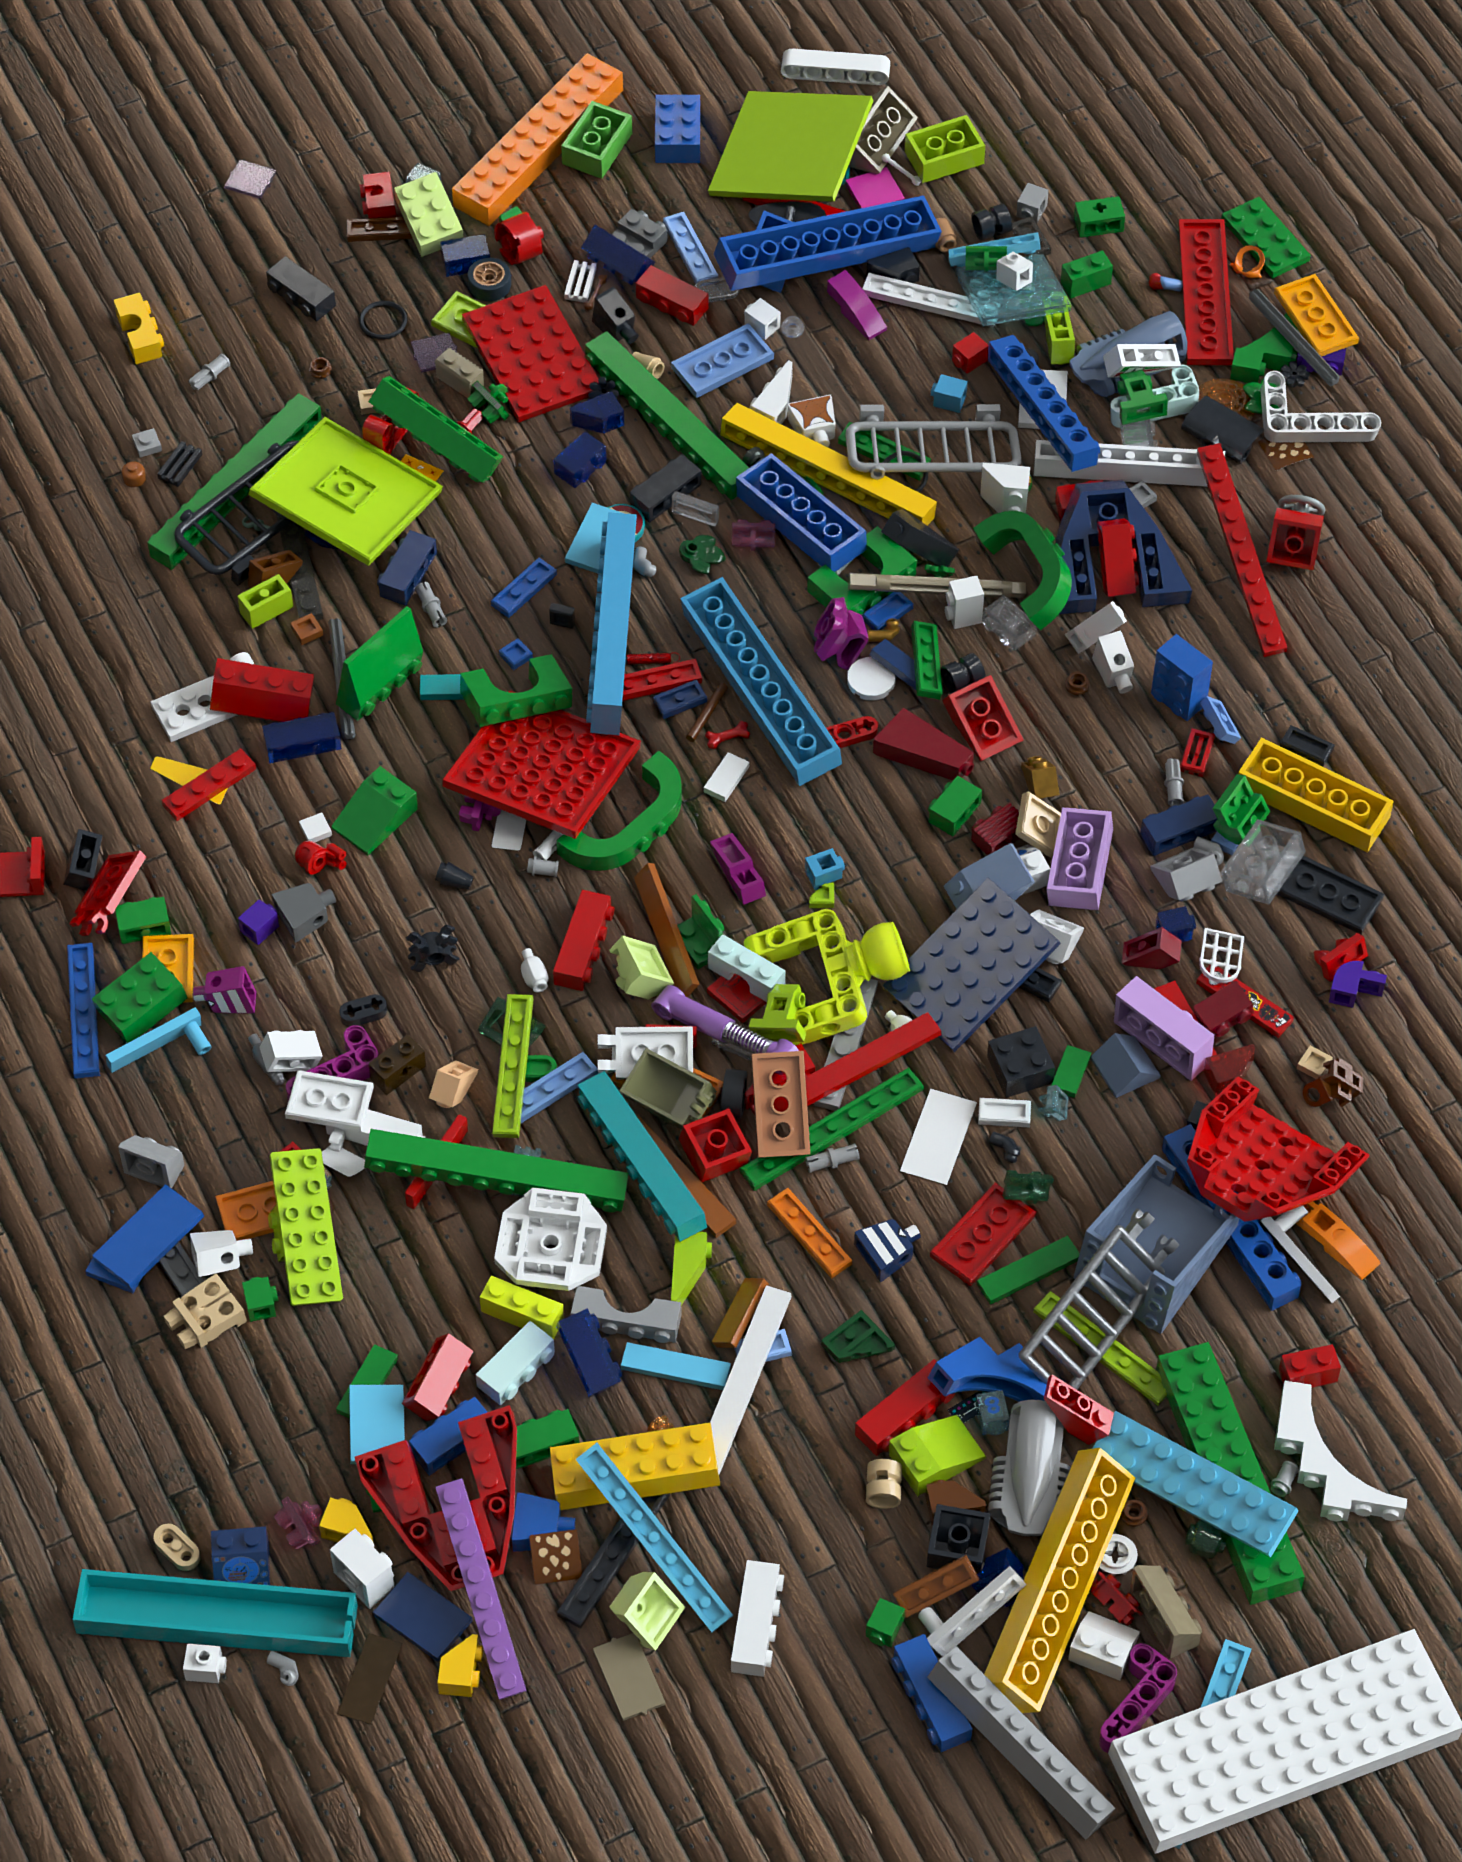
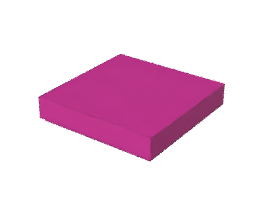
[846,167,905,209]

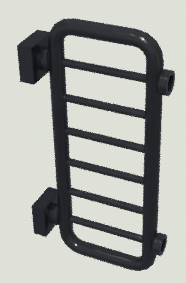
[174,440,299,586]

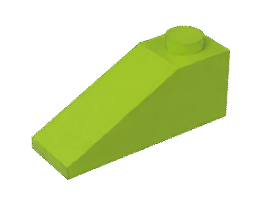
[1043,300,1075,365]
[671,1232,712,1305]

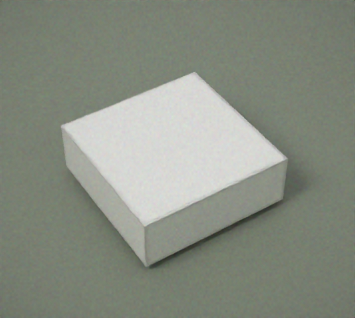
[299,813,332,842]

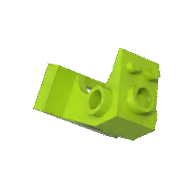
[749,984,806,1042]

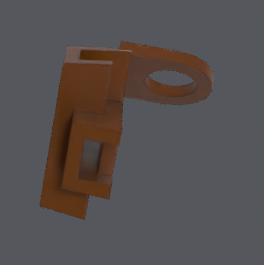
[1303,1058,1363,1107]

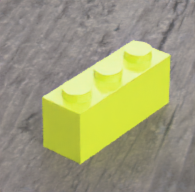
[480,1276,564,1339]

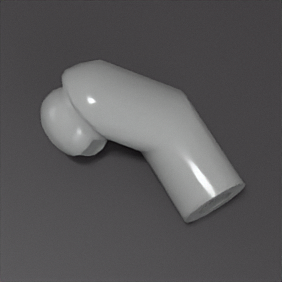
[633,547,656,577]
[1194,836,1224,865]
[267,1651,299,1686]

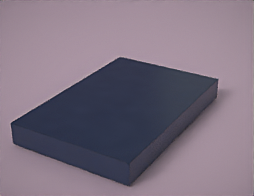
[373,1572,473,1662]

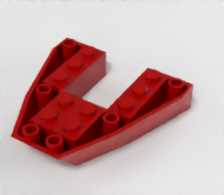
[354,1405,517,1591]

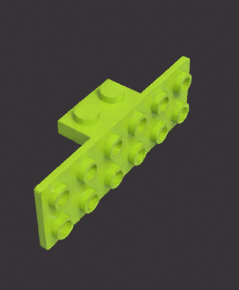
[268,1148,343,1306]

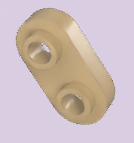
[154,1524,200,1571]

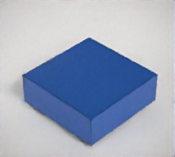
[499,638,533,670]

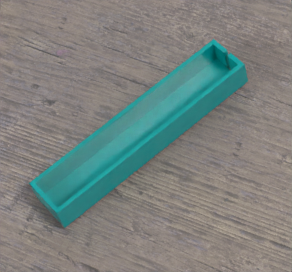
[73,1569,358,1657]

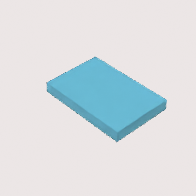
[565,503,625,574]
[349,1385,405,1464]

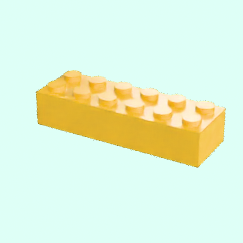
[1238,737,1394,853]
[550,1422,720,1510]

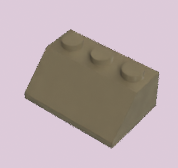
[1129,1565,1202,1659]

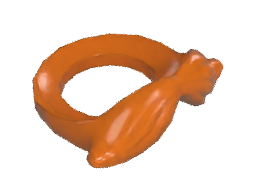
[1229,245,1265,278]

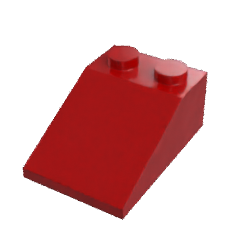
[942,675,1024,762]

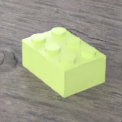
[394,172,463,257]

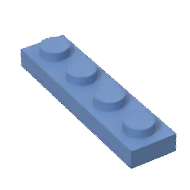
[521,1052,598,1123]

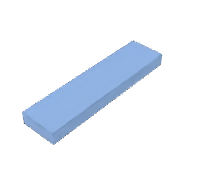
[663,212,718,287]

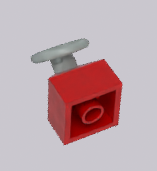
[1266,495,1325,570]

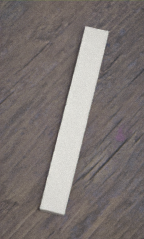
[710,1285,791,1474]

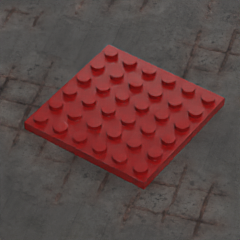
[442,690,641,839]

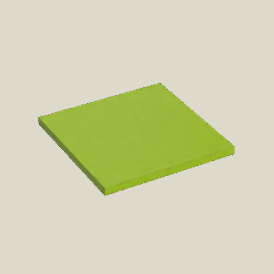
[708,91,873,202]
[249,417,443,566]

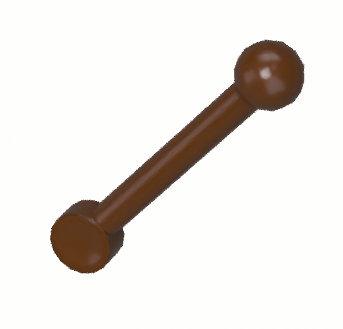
[584,274,607,311]

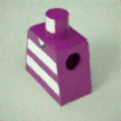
[193,966,257,1014]

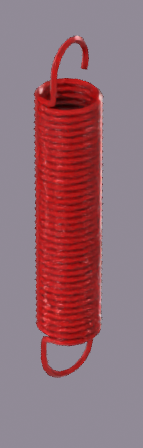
[626,652,680,664]

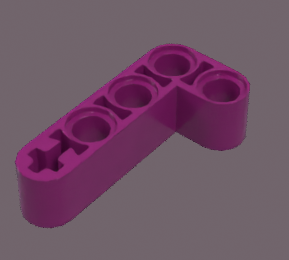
[286,1025,378,1102]
[1099,1643,1177,1753]

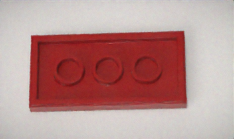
[930,1182,1036,1286]

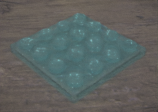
[956,254,1071,326]

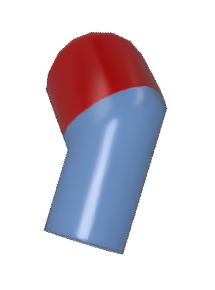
[1148,273,1183,292]

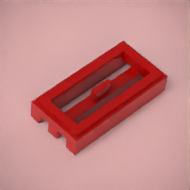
[1180,728,1215,777]

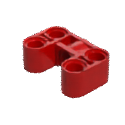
[362,387,419,455]

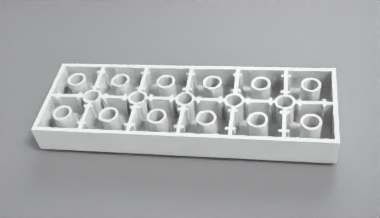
[1108,1629,1462,1854]

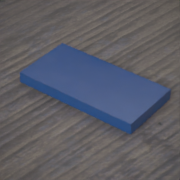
[92,1184,204,1289]

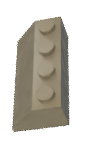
[849,86,918,174]

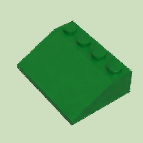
[336,606,423,721]

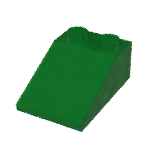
[331,766,418,855]

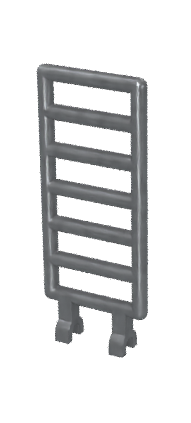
[1019,1209,1179,1390]

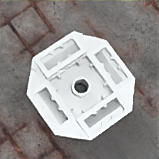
[494,1188,607,1291]

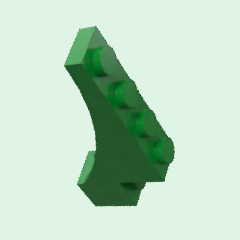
[1230,313,1302,383]

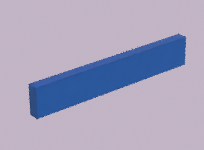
[67,943,100,1079]

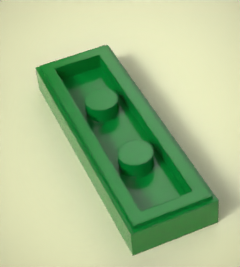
[336,1344,398,1419]

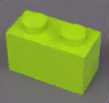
[237,574,293,629]

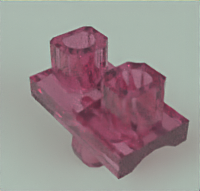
[732,520,775,551]
[274,1496,322,1549]

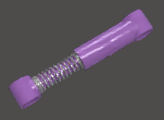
[651,985,799,1075]

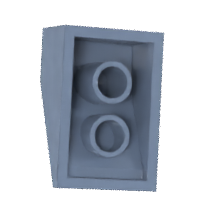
[944,843,1035,909]

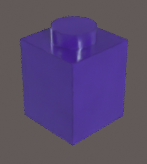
[238,899,279,945]

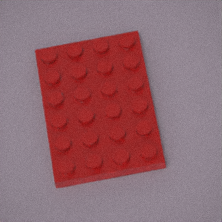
[462,285,599,423]

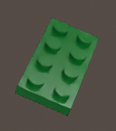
[1221,197,1311,279]

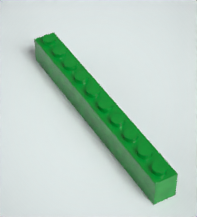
[584,331,749,500]
[147,393,322,570]
[364,1129,629,1212]

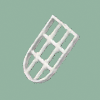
[1199,928,1244,983]

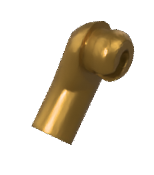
[868,618,900,642]

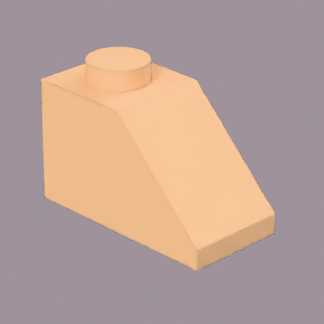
[429,1060,479,1108]

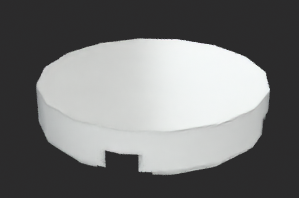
[847,657,895,701]

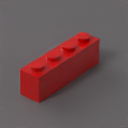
[553,889,615,991]
[855,1359,956,1456]

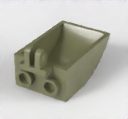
[619,1048,717,1130]

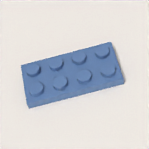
[671,323,774,398]

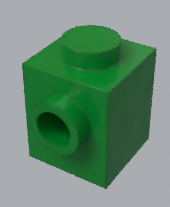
[242,1277,278,1322]

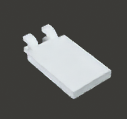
[598,1027,693,1080]

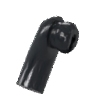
[989,1131,1021,1163]

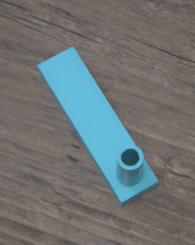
[106,1007,212,1073]

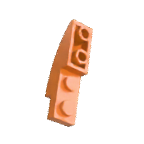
[1296,1202,1380,1280]

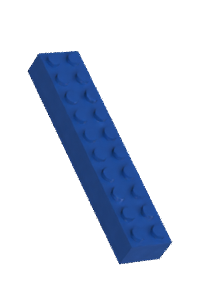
[714,195,942,291]

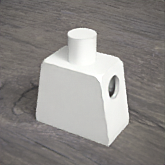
[1092,630,1134,693]
[190,1230,253,1277]

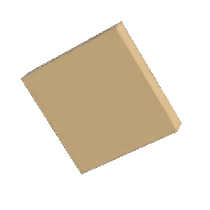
[1015,791,1061,858]

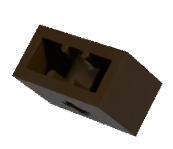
[368,1034,426,1096]

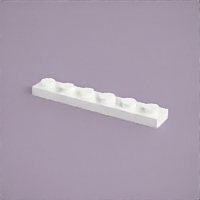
[862,273,1000,327]

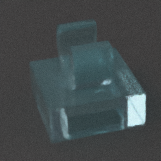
[1038,1085,1068,1121]

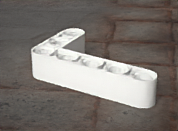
[1261,371,1381,442]

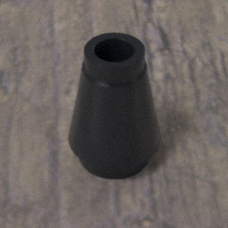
[435,862,474,890]

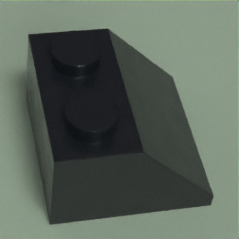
[926,1504,991,1577]

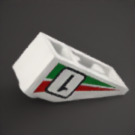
[1103,344,1181,377]

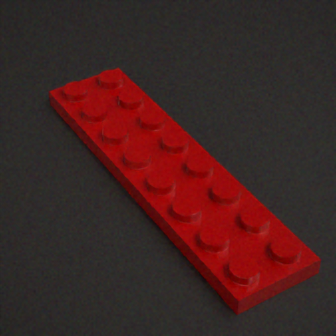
[1178,219,1234,365]

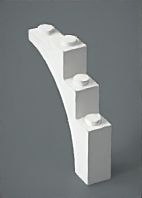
[1274,1380,1407,1522]

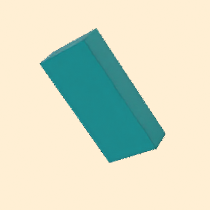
[420,674,464,700]

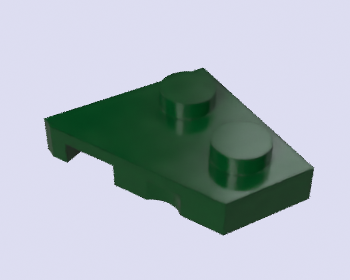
[821,1310,895,1363]

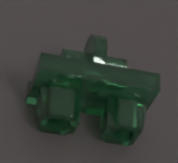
[1002,1170,1054,1205]

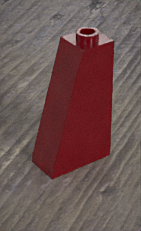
[873,708,974,780]

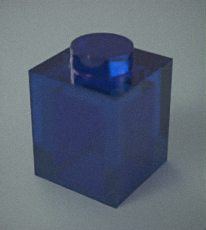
[1155,906,1196,942]

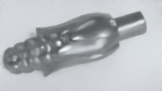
[248,1034,285,1086]

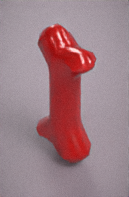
[705,721,750,749]

